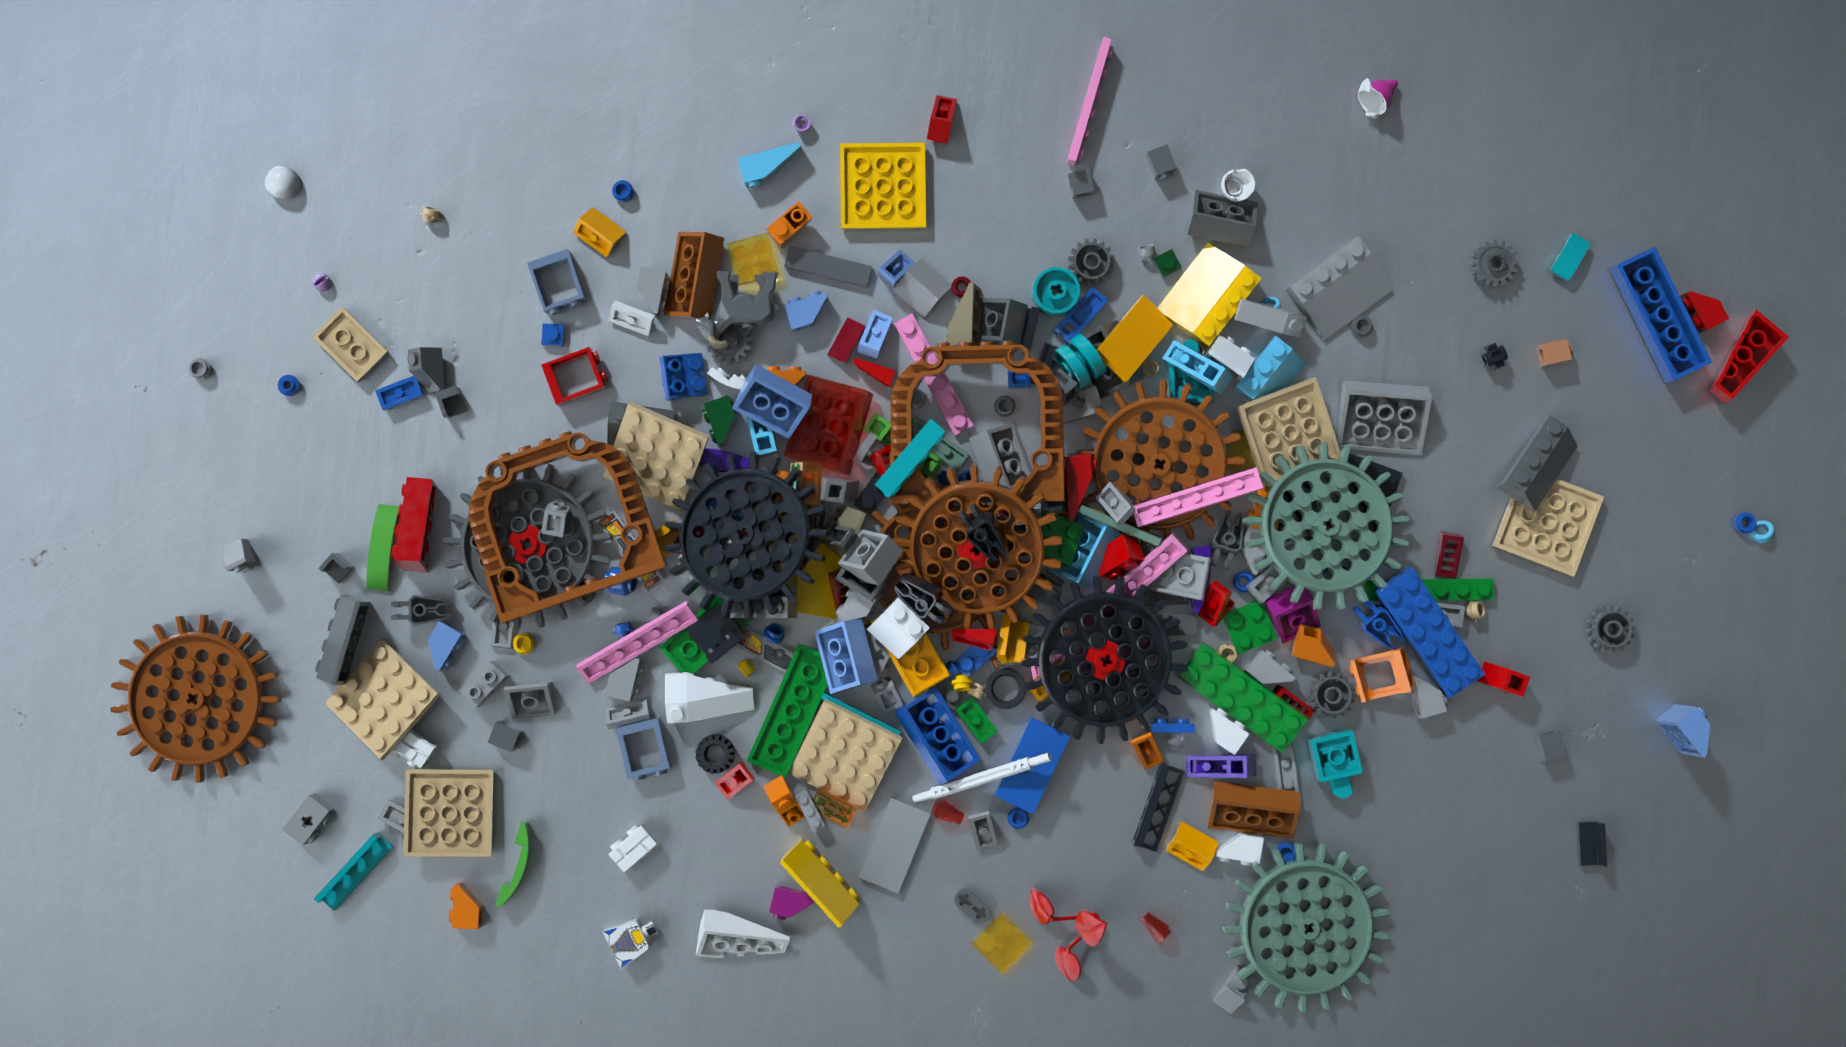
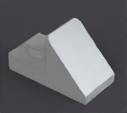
[1096,482,1136,526]
[968,811,998,850]
[1213,966,1256,1014]

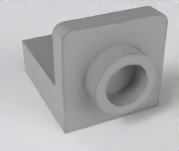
[853,432,877,471]
[542,501,570,538]
[871,677,903,715]

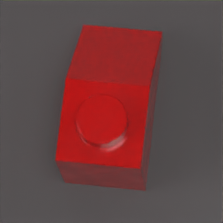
[927,95,957,143]

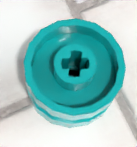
[1032,267,1080,317]
[1054,334,1106,389]

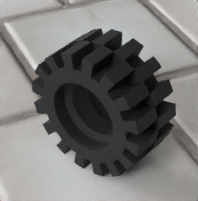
[695,734,735,774]

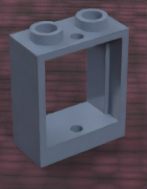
[527,249,587,315]
[615,717,672,781]

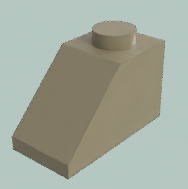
[833,505,867,534]

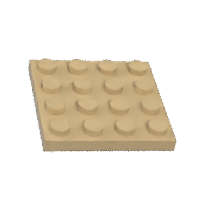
[1236,377,1341,488]
[603,401,710,511]
[1492,479,1604,577]
[325,639,441,760]
[788,699,902,812]
[403,769,494,857]

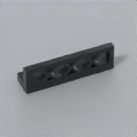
[1132,763,1185,852]

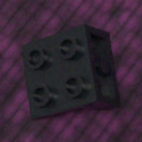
[687,604,747,664]

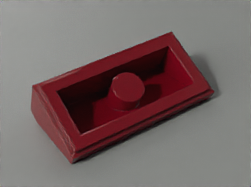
[827,317,866,365]

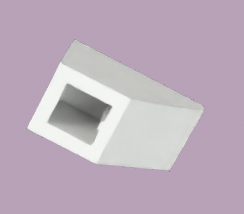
[1209,708,1249,755]
[1215,832,1264,866]

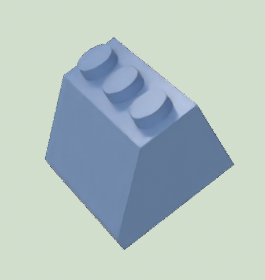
[732,364,812,439]
[814,618,878,694]
[1655,704,1710,758]

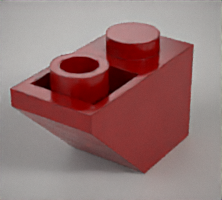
[1680,291,1729,333]
[1099,535,1144,580]
[1477,661,1530,697]

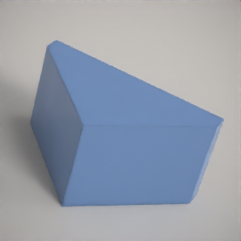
[878,249,915,288]

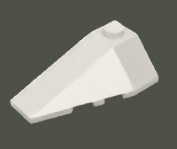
[665,672,755,723]
[696,910,790,958]

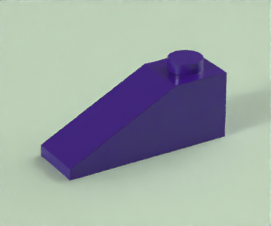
[1186,754,1257,778]

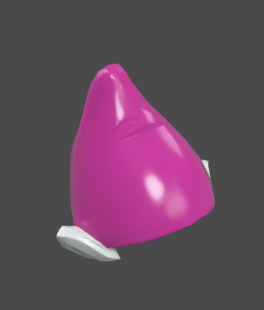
[1358,78,1398,119]

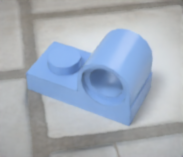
[857,310,893,359]

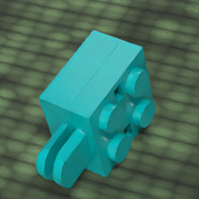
[1167,339,1214,405]
[1307,729,1363,798]

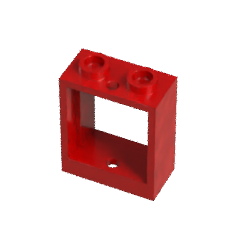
[541,347,608,406]

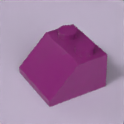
[1265,586,1321,644]

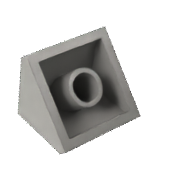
[893,258,951,318]
[504,682,555,719]

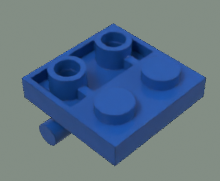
[659,353,708,401]

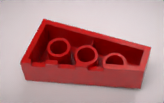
[1709,309,1789,404]
[392,477,436,573]

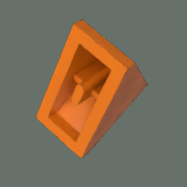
[1131,731,1164,770]

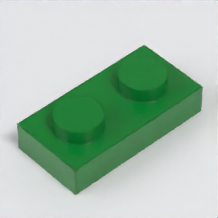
[955,697,998,744]

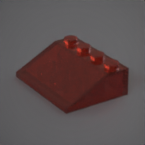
[784,375,874,476]

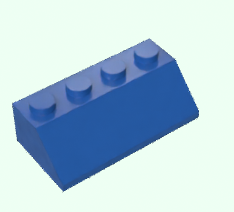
[894,687,981,785]

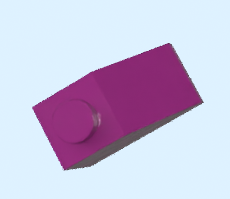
[769,885,815,920]

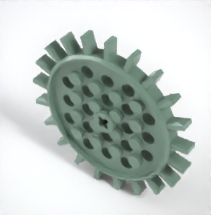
[1242,442,1409,610]
[1222,842,1390,1013]

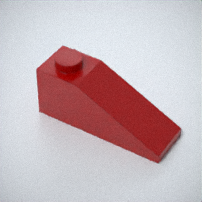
[1065,452,1097,521]

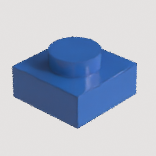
[541,323,565,347]
[1007,369,1030,389]

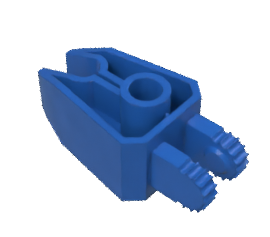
[1352,600,1405,650]

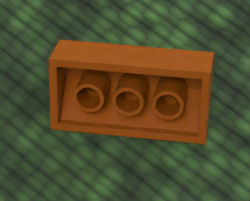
[664,232,725,321]
[1208,781,1300,839]

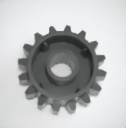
[1068,238,1115,286]
[1470,240,1519,288]
[705,326,753,365]
[1586,605,1636,653]
[1307,671,1356,719]

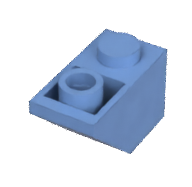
[785,291,828,332]
[428,621,465,671]

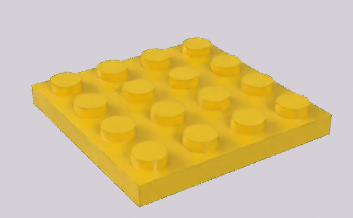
[840,142,926,230]

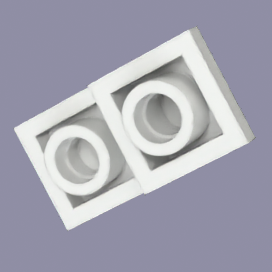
[707,367,746,391]

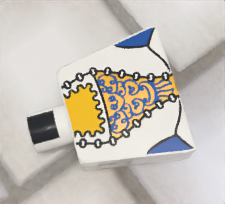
[603,919,659,968]

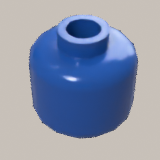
[604,566,638,596]

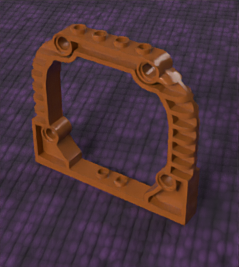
[890,341,1065,504]
[469,431,668,623]

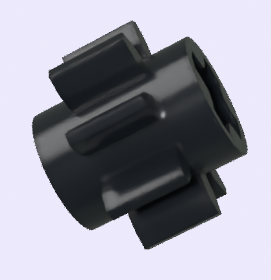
[1481,343,1508,370]

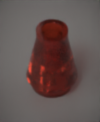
[931,799,964,825]
[1140,912,1172,944]

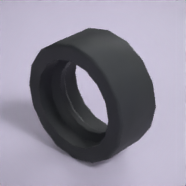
[986,668,1026,709]

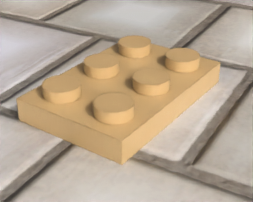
[312,307,389,382]

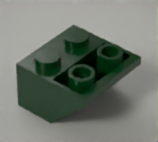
[702,395,739,447]

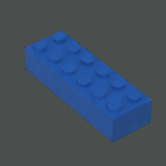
[1609,247,1712,384]
[1373,566,1486,699]

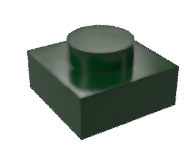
[1153,249,1182,278]

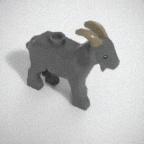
[695,271,781,350]

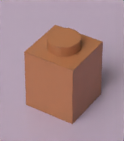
[1536,339,1573,367]

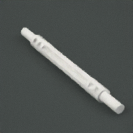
[913,752,1051,804]

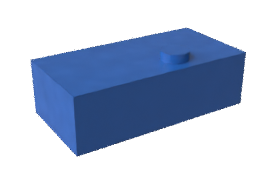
[993,716,1070,814]

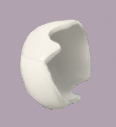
[265,166,301,200]
[1221,169,1256,202]

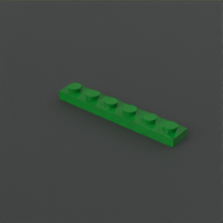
[1364,579,1494,601]

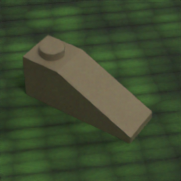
[946,283,981,346]

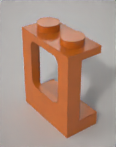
[1350,647,1417,703]

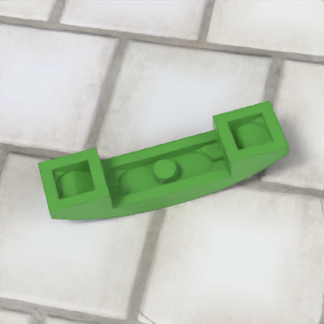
[863,413,944,479]
[366,504,399,591]
[495,821,532,907]

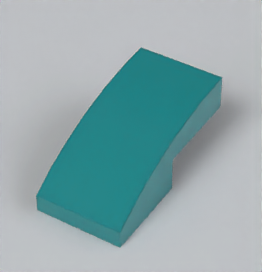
[1550,232,1591,282]

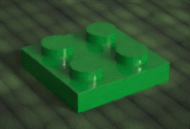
[1042,511,1084,567]
[1223,601,1277,655]

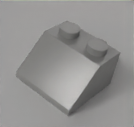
[838,529,903,585]

